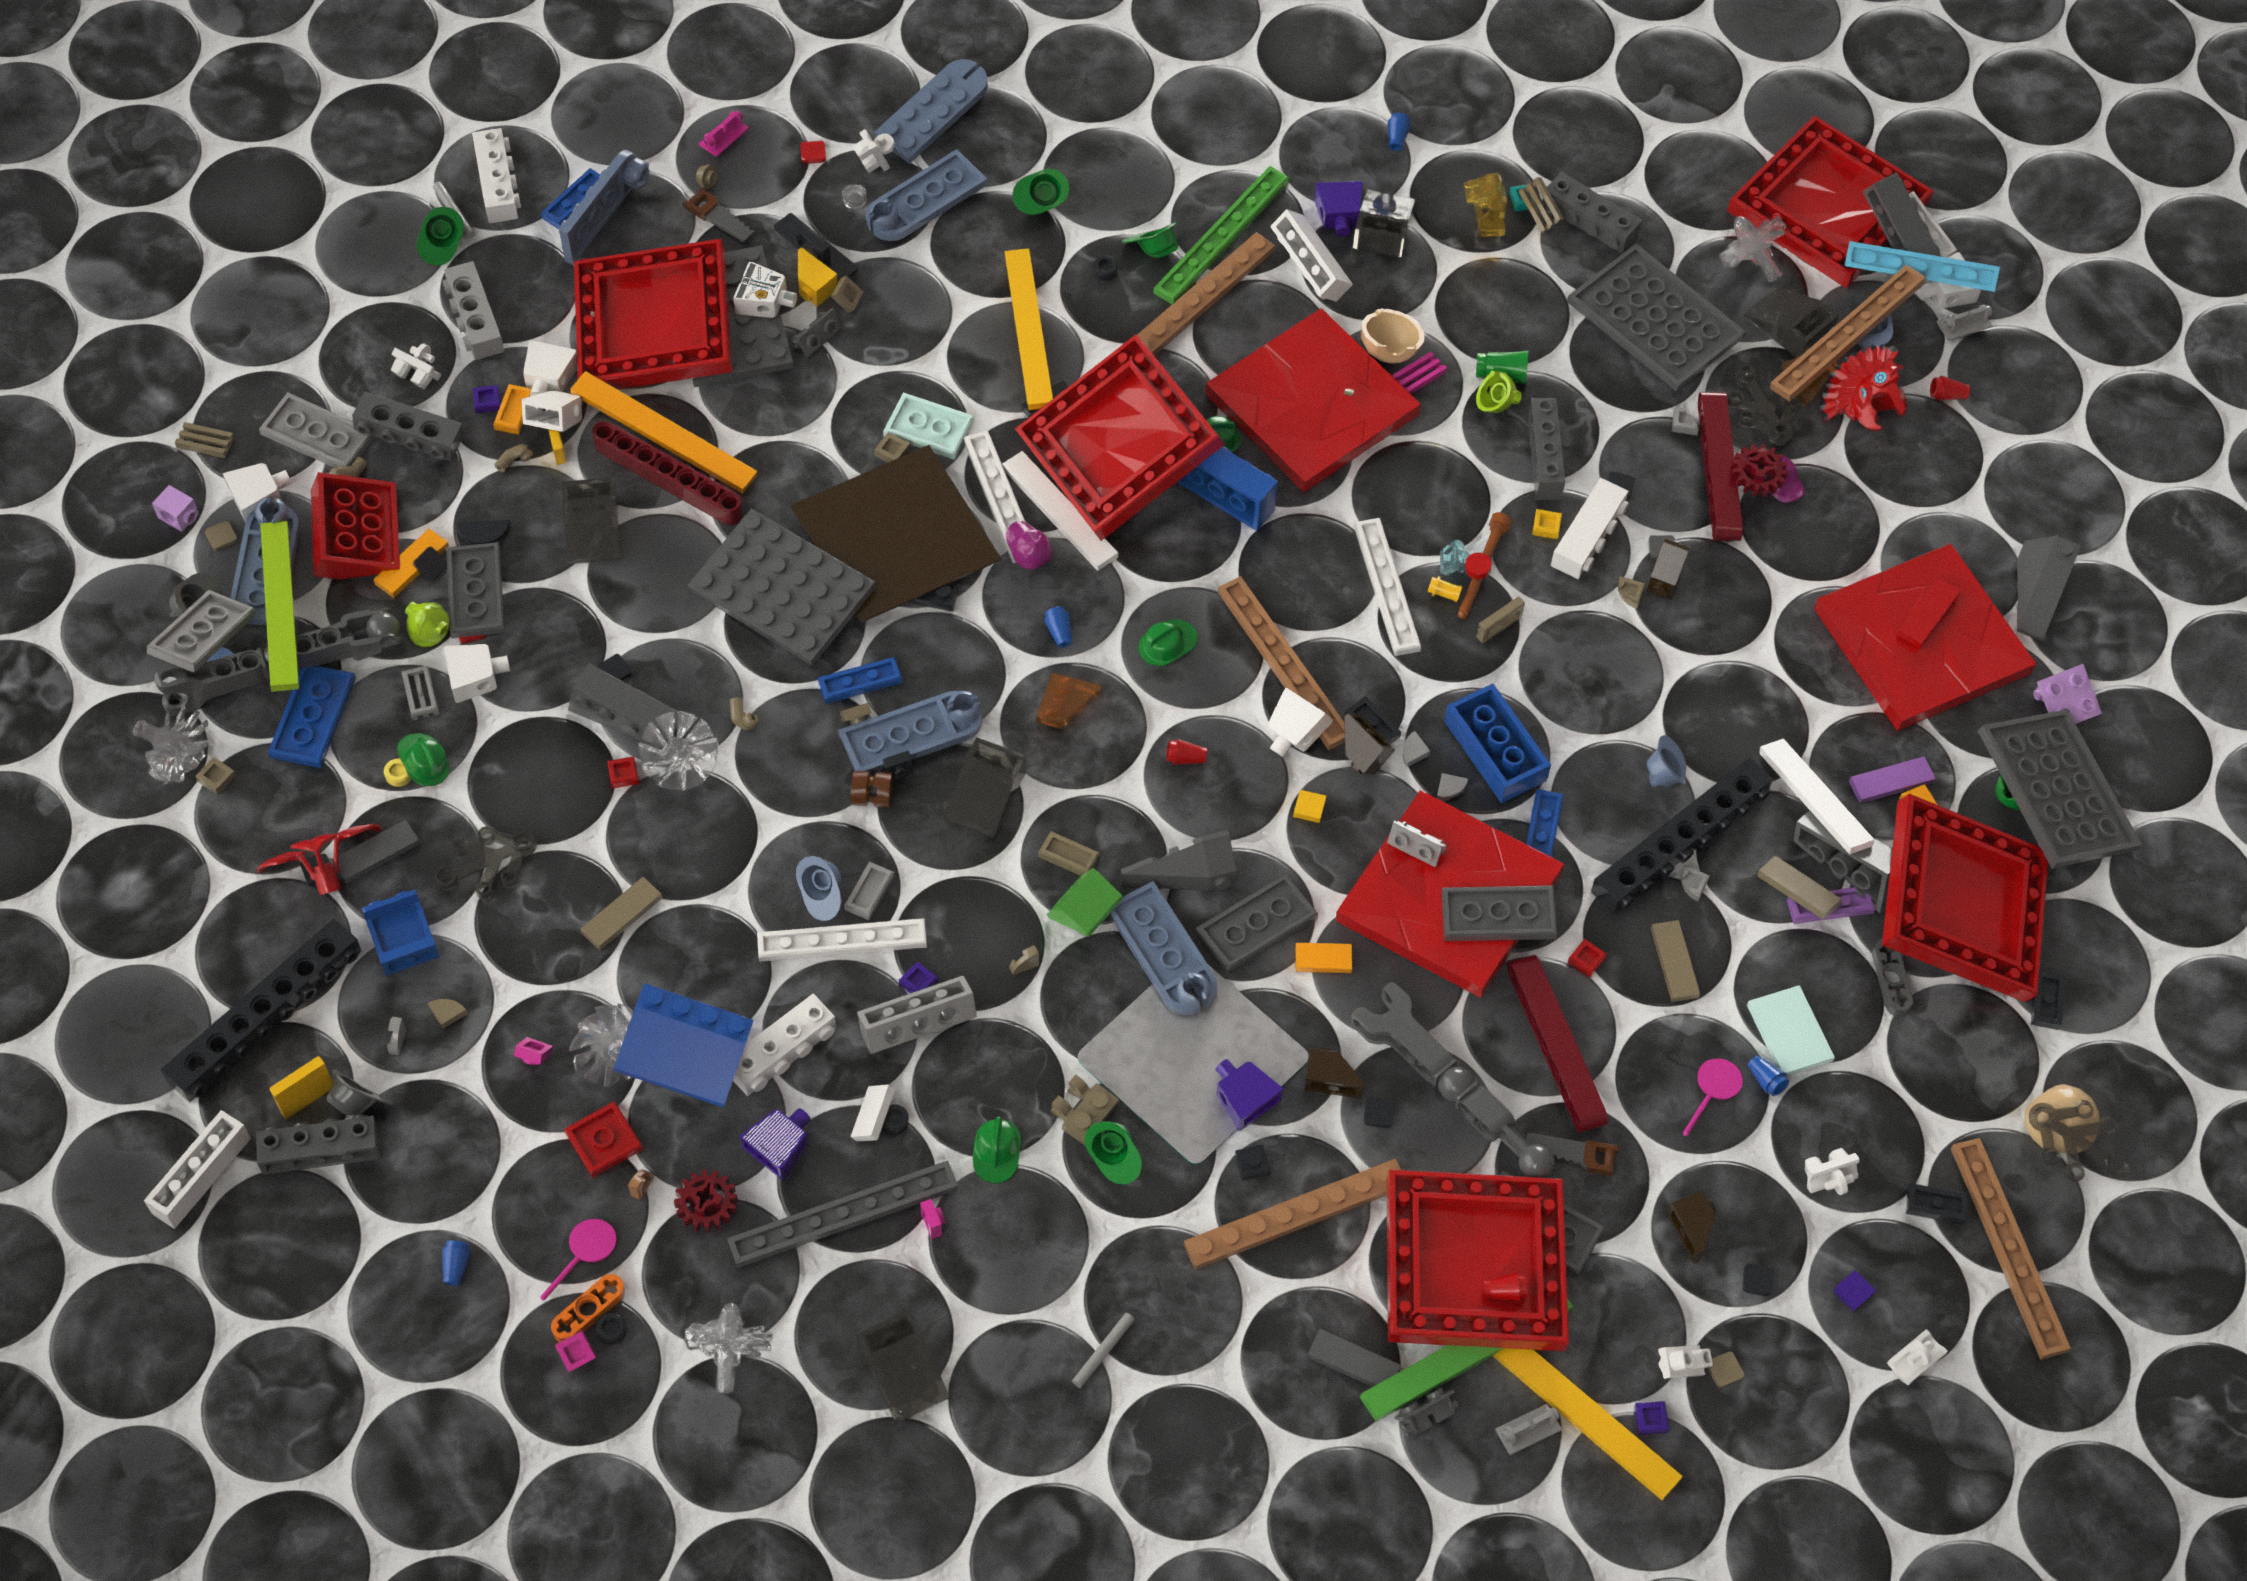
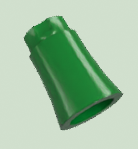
[1476,350,1528,385]

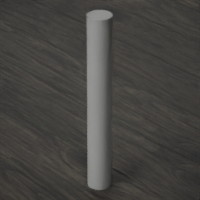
[433,182,475,239]
[1072,1313,1135,1388]

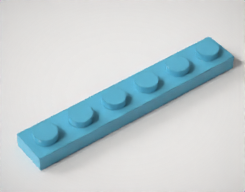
[1845,241,2000,292]

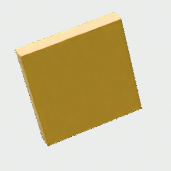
[270,1056,333,1120]

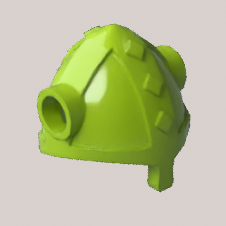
[1476,370,1522,413]
[405,601,450,647]

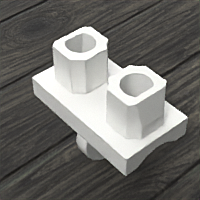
[852,129,895,173]
[391,343,441,389]
[1805,1148,1859,1195]
[1887,1329,1947,1385]
[1658,1345,1713,1379]

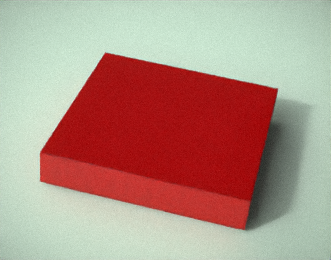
[564,1101,643,1178]

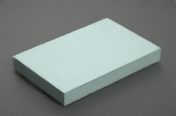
[883,393,974,460]
[1747,985,1835,1076]

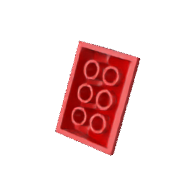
[311,472,400,580]

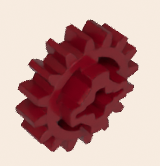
[1730,443,1788,497]
[674,1169,738,1233]

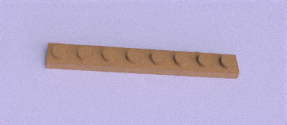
[1137,232,1275,356]
[1770,265,1926,402]
[1218,576,1345,750]
[1951,1138,2071,1360]
[1184,1159,1401,1270]

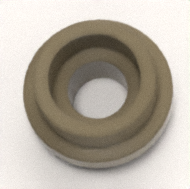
[696,164,718,190]

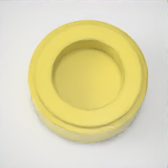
[384,758,411,787]

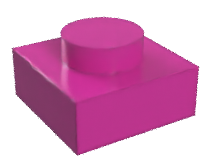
[514,1037,553,1065]
[920,1199,945,1239]
[555,1330,596,1372]

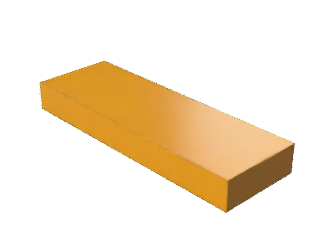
[373,529,449,598]

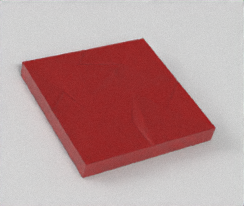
[1727,115,1934,289]
[574,239,733,390]
[1205,308,1421,493]
[1015,334,1225,541]
[1814,543,2036,731]
[1336,790,1564,998]
[1882,793,2048,1002]
[1386,1169,1569,1351]

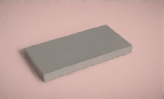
[259,392,375,468]
[147,590,255,673]

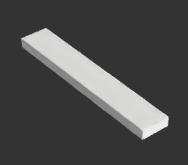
[963,430,1025,564]
[1002,451,1118,571]
[1354,518,1421,656]
[1759,739,1874,855]
[757,918,927,962]

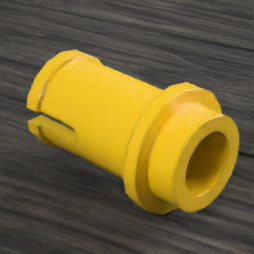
[1427,576,1462,602]

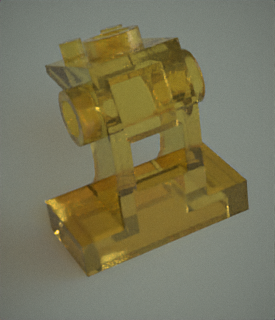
[1463,172,1507,237]

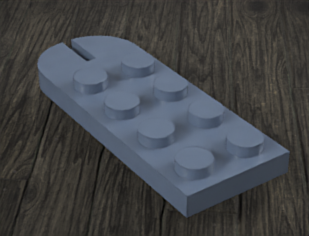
[874,59,988,164]
[866,149,988,241]
[559,150,650,265]
[230,498,300,625]
[838,691,982,774]
[1109,881,1217,1016]

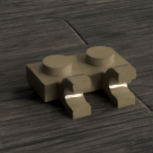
[1051,1074,1119,1145]

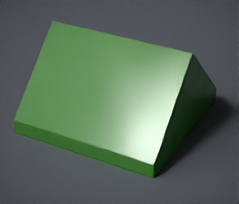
[1047,868,1123,937]

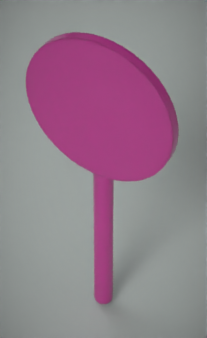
[1683,1059,1743,1136]
[540,1219,617,1300]

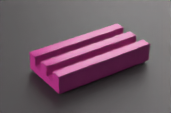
[1392,352,1447,394]

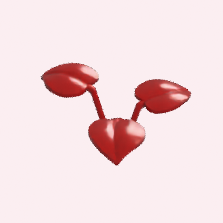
[257,824,381,895]

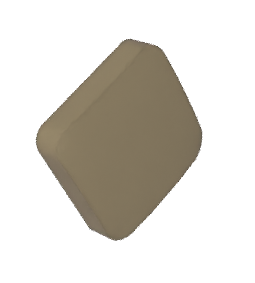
[205,521,238,551]
[1707,1352,1744,1388]

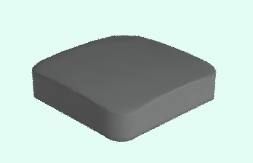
[1648,535,1675,560]

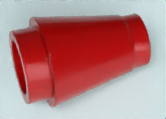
[1930,376,1970,401]
[1166,738,1207,765]
[1484,1272,1528,1302]

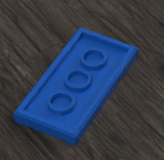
[268,666,356,768]

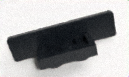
[774,213,858,282]

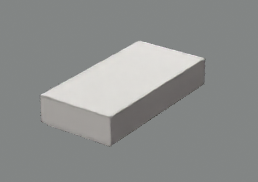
[851,1085,895,1142]

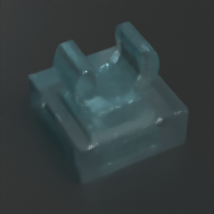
[1440,539,1470,576]

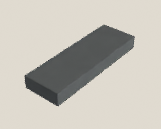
[332,819,420,884]
[1307,1329,1401,1387]

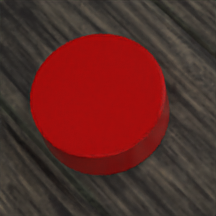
[1465,552,1492,579]

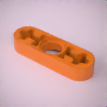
[551,1274,625,1342]

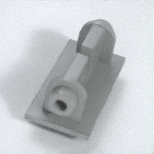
[1937,305,1993,341]
[1387,821,1447,867]
[1495,1404,1562,1455]

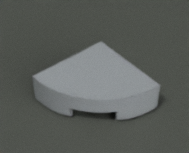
[1672,406,1698,435]
[1403,731,1430,767]
[1437,773,1468,801]
[1681,865,1710,901]
[387,1017,406,1056]

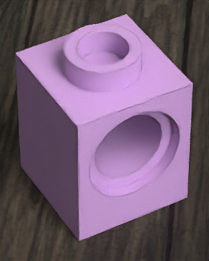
[152,485,199,532]

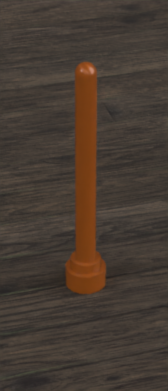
[1458,512,1512,619]

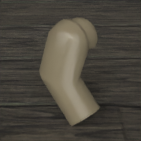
[494,444,533,473]
[329,457,368,477]
[729,697,758,731]

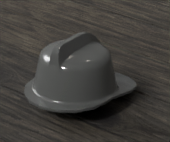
[169,573,223,618]
[327,1069,393,1116]

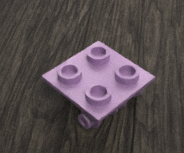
[2033,664,2102,724]

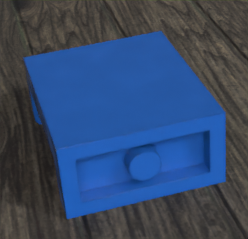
[362,890,440,976]

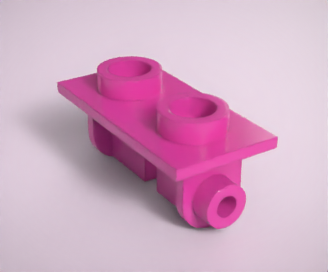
[698,111,749,157]

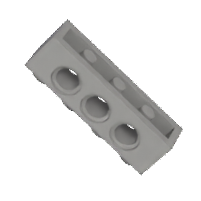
[442,261,504,360]
[857,976,977,1054]

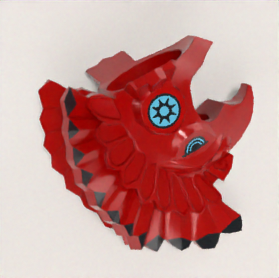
[1819,344,1908,431]

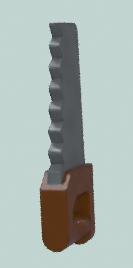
[682,188,754,242]
[1526,1133,1619,1176]

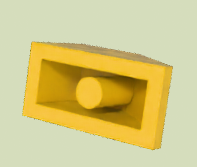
[798,247,838,307]

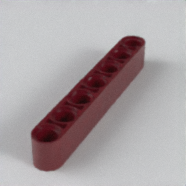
[1698,392,1743,541]
[592,421,743,525]
[1507,955,1608,1133]

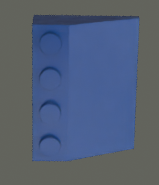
[613,983,754,1107]

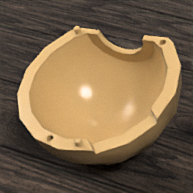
[1361,308,1424,364]
[2025,1084,2100,1154]

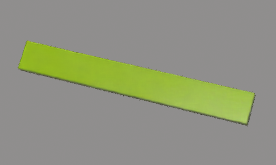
[260,521,299,692]

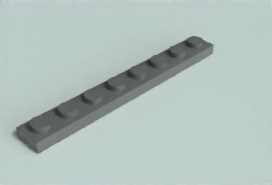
[727,1160,958,1268]

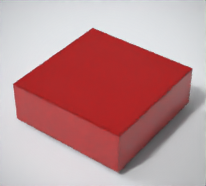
[607,756,639,789]
[1568,939,1607,978]

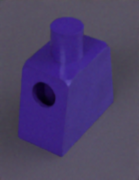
[1314,181,1362,237]
[1215,1059,1283,1131]

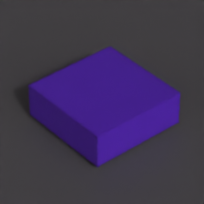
[473,385,501,414]
[899,961,939,994]
[1833,1270,1876,1312]
[1634,1401,1670,1435]

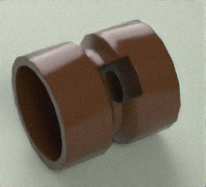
[851,770,893,808]

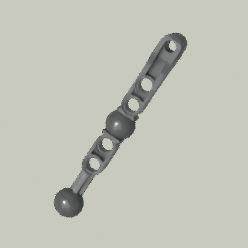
[1350,982,1555,1178]

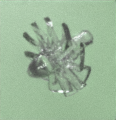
[1719,216,1787,283]
[133,706,209,784]
[638,711,718,790]
[569,1003,634,1087]
[685,1302,773,1393]

